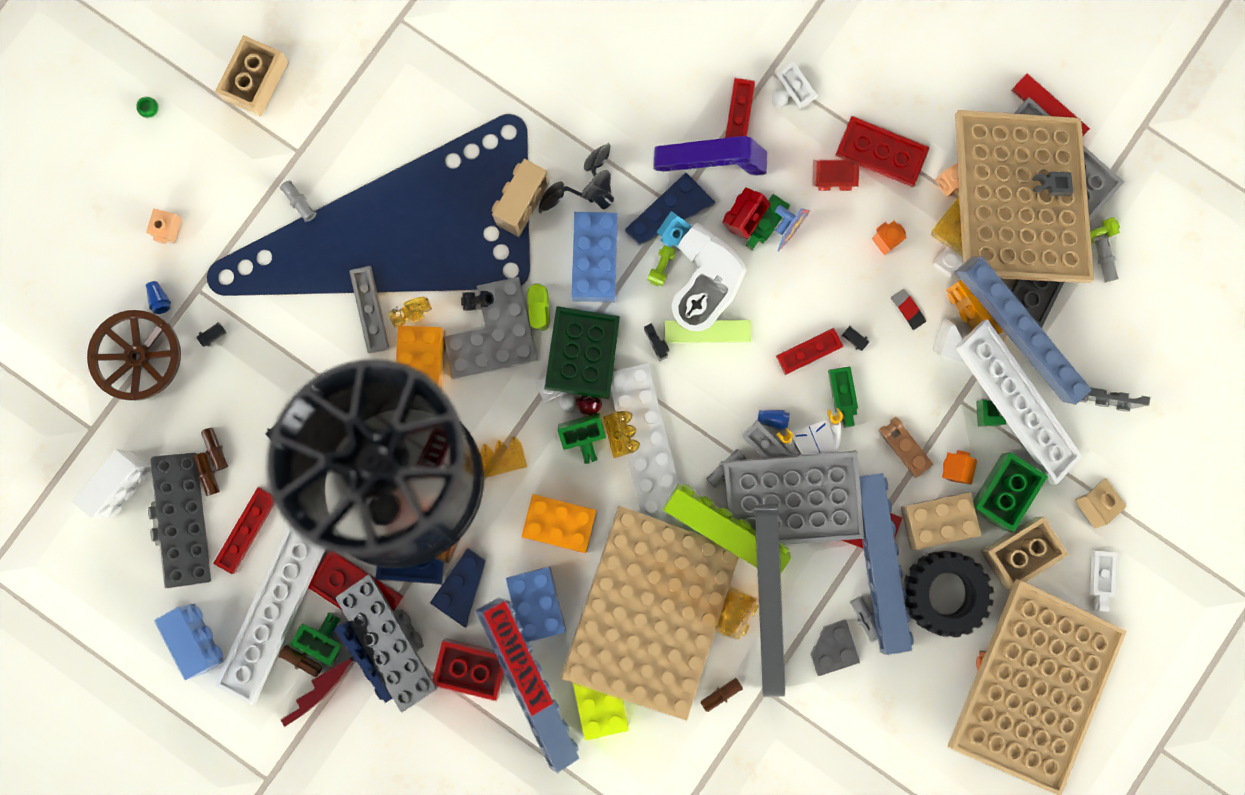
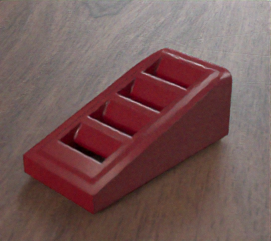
[416,429,449,468]

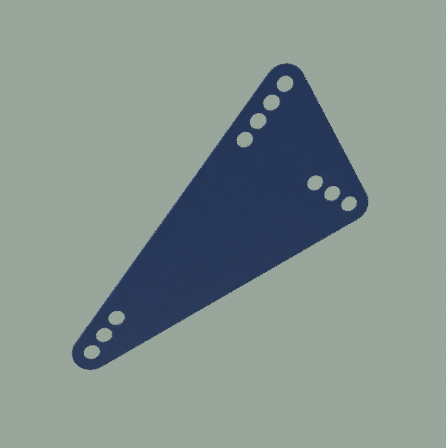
[207,114,530,296]

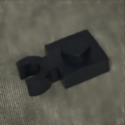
[644,323,670,362]

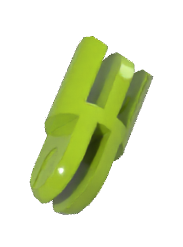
[527,283,550,331]

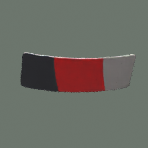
[891,289,926,330]

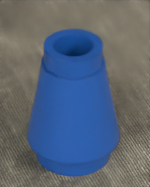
[145,281,171,315]
[757,410,790,431]

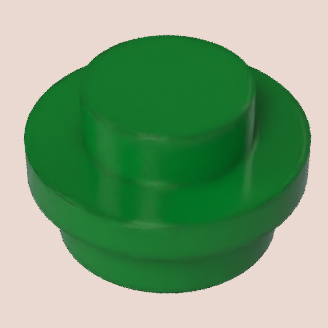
[136,97,159,118]

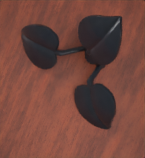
[539,143,614,214]

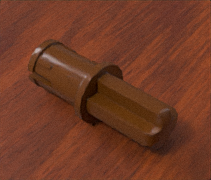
[201,428,228,471]
[194,452,220,496]
[279,645,322,677]
[701,677,744,712]

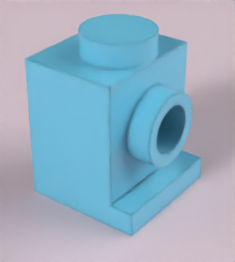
[657,211,693,247]

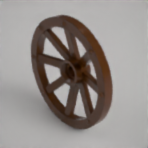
[87,310,181,401]

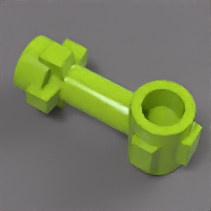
[1090,217,1120,243]
[647,245,675,286]

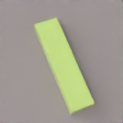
[665,320,751,343]

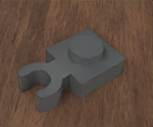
[1032,172,1073,196]

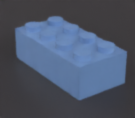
[572,212,617,302]

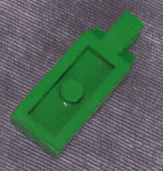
[746,194,790,251]
[828,366,858,428]

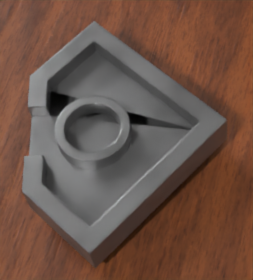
[810,619,860,676]

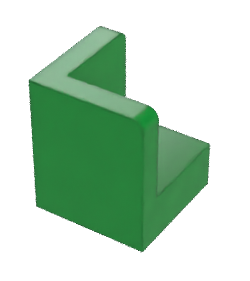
[976,399,1006,427]

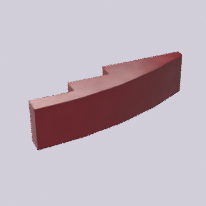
[280,656,356,727]

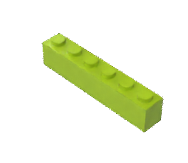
[663,483,791,573]

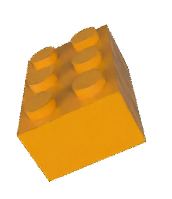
[946,280,1004,335]
[396,326,445,389]
[521,494,597,553]

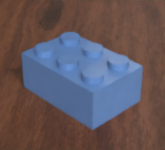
[506,566,566,642]
[154,603,224,681]

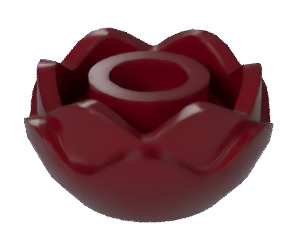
[575,395,602,415]

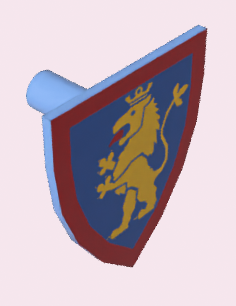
[775,205,810,252]

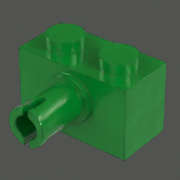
[557,412,606,464]
[290,613,343,667]

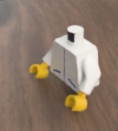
[777,408,843,456]

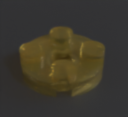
[388,296,432,328]

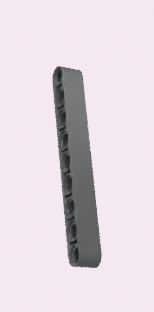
[755,504,785,697]

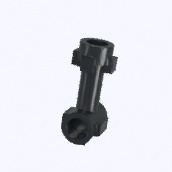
[461,291,494,311]

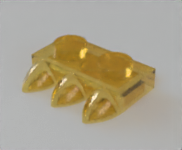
[603,410,640,458]
[481,436,528,478]

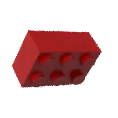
[433,638,505,701]

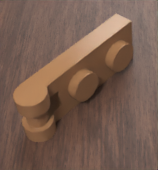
[878,417,934,478]

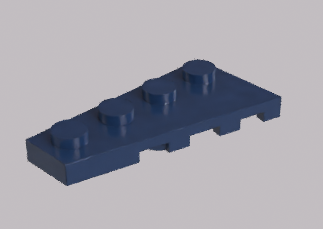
[625,172,715,246]
[334,621,393,703]

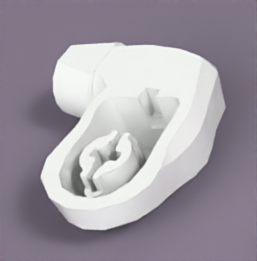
[671,223,746,331]

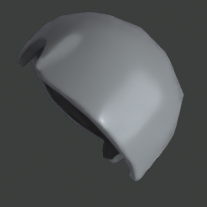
[368,493,401,526]

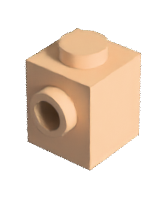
[935,163,959,197]
[146,208,182,244]

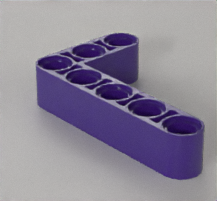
[653,136,767,176]

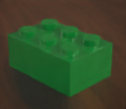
[973,452,1048,532]

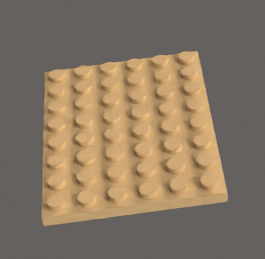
[955,110,1094,283]
[560,506,739,721]
[947,579,1127,795]

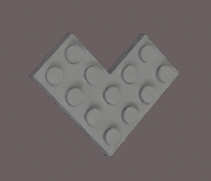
[444,277,537,379]

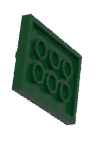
[544,306,620,399]

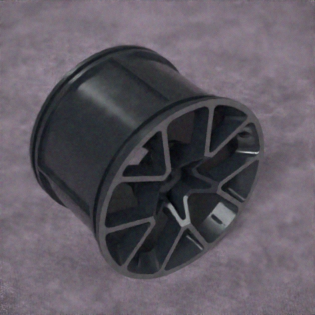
[266,359,484,568]

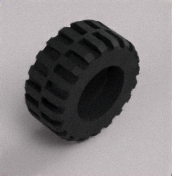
[904,551,994,638]

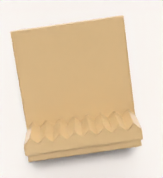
[1075,478,1127,529]

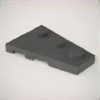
[1079,387,1150,412]

